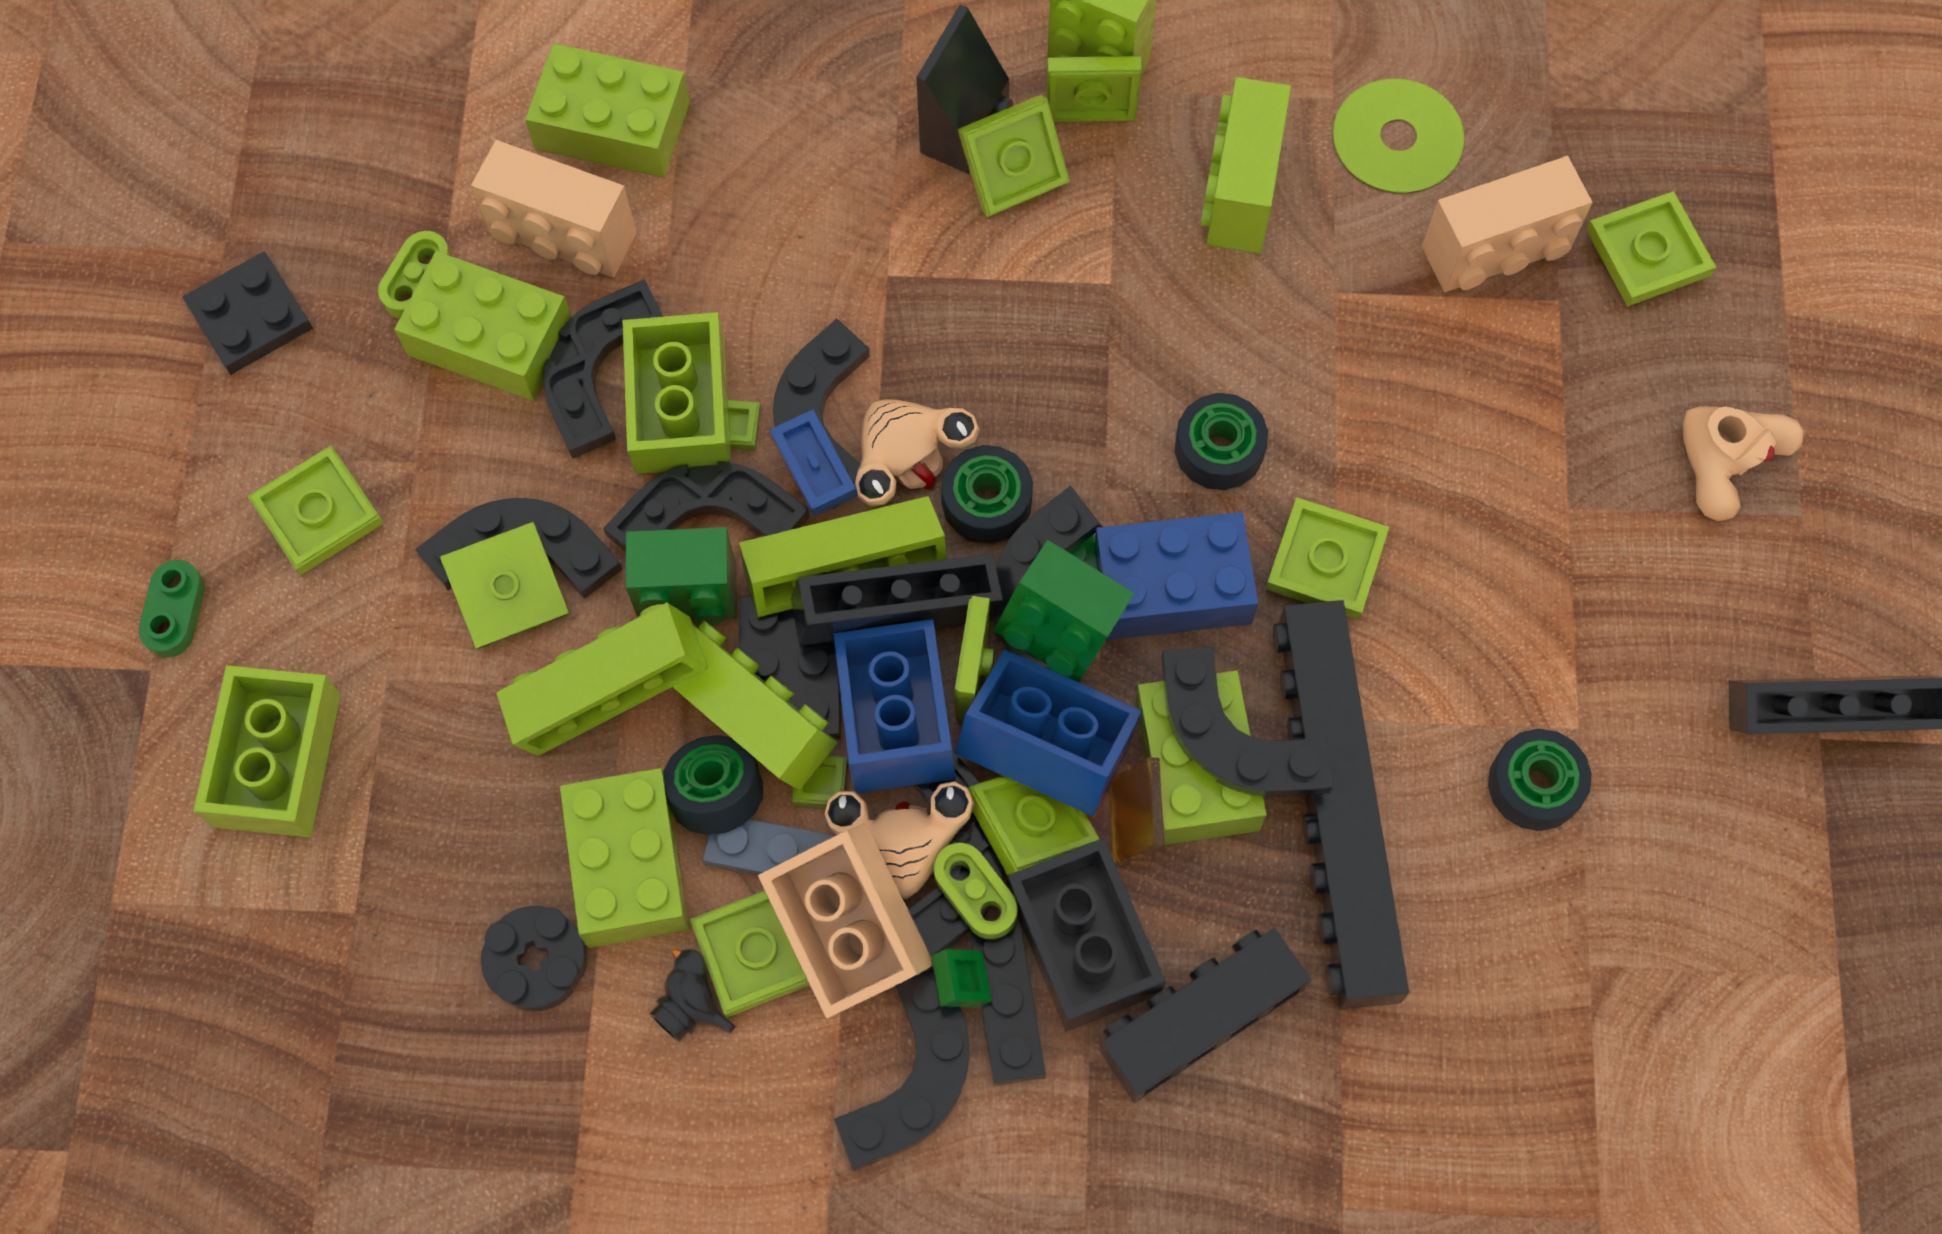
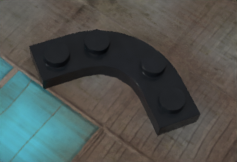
[544,279,663,459]
[773,318,870,509]
[603,461,810,551]
[994,485,1103,670]
[415,498,622,599]
[1161,647,1333,797]
[908,751,1005,958]
[834,967,969,1172]

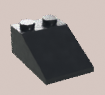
[916,5,1013,174]

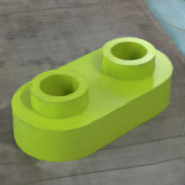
[378,231,451,318]
[934,843,1017,939]

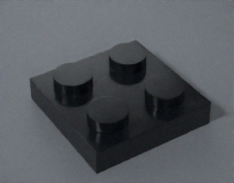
[182,251,313,375]

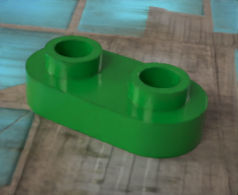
[139,560,205,658]

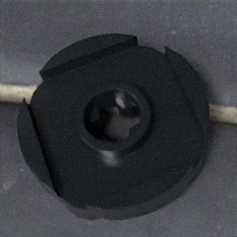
[481,906,587,1012]

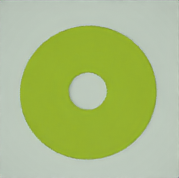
[1333,79,1464,193]

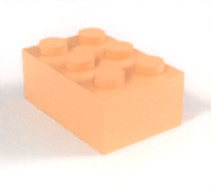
[471,140,637,278]
[1422,156,1593,293]
[758,824,933,1019]

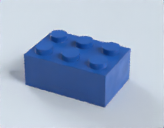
[1095,512,1258,640]
[834,619,956,793]
[954,649,1142,816]

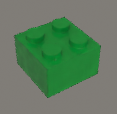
[626,527,737,625]
[993,540,1135,682]

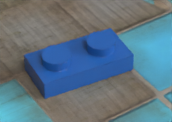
[770,409,857,517]

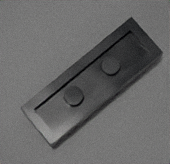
[969,921,1046,1086]

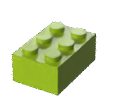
[1047,0,1157,75]
[525,43,690,178]
[1200,77,1291,254]
[394,251,572,401]
[623,312,731,475]
[193,665,341,838]
[1134,670,1266,846]
[560,768,690,948]

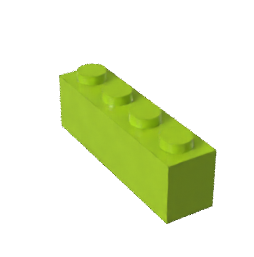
[739,496,947,617]
[496,603,708,756]
[673,620,838,790]

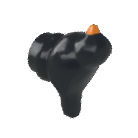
[649,949,736,1042]

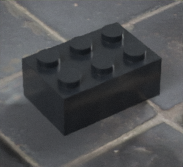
[1007,838,1166,1032]

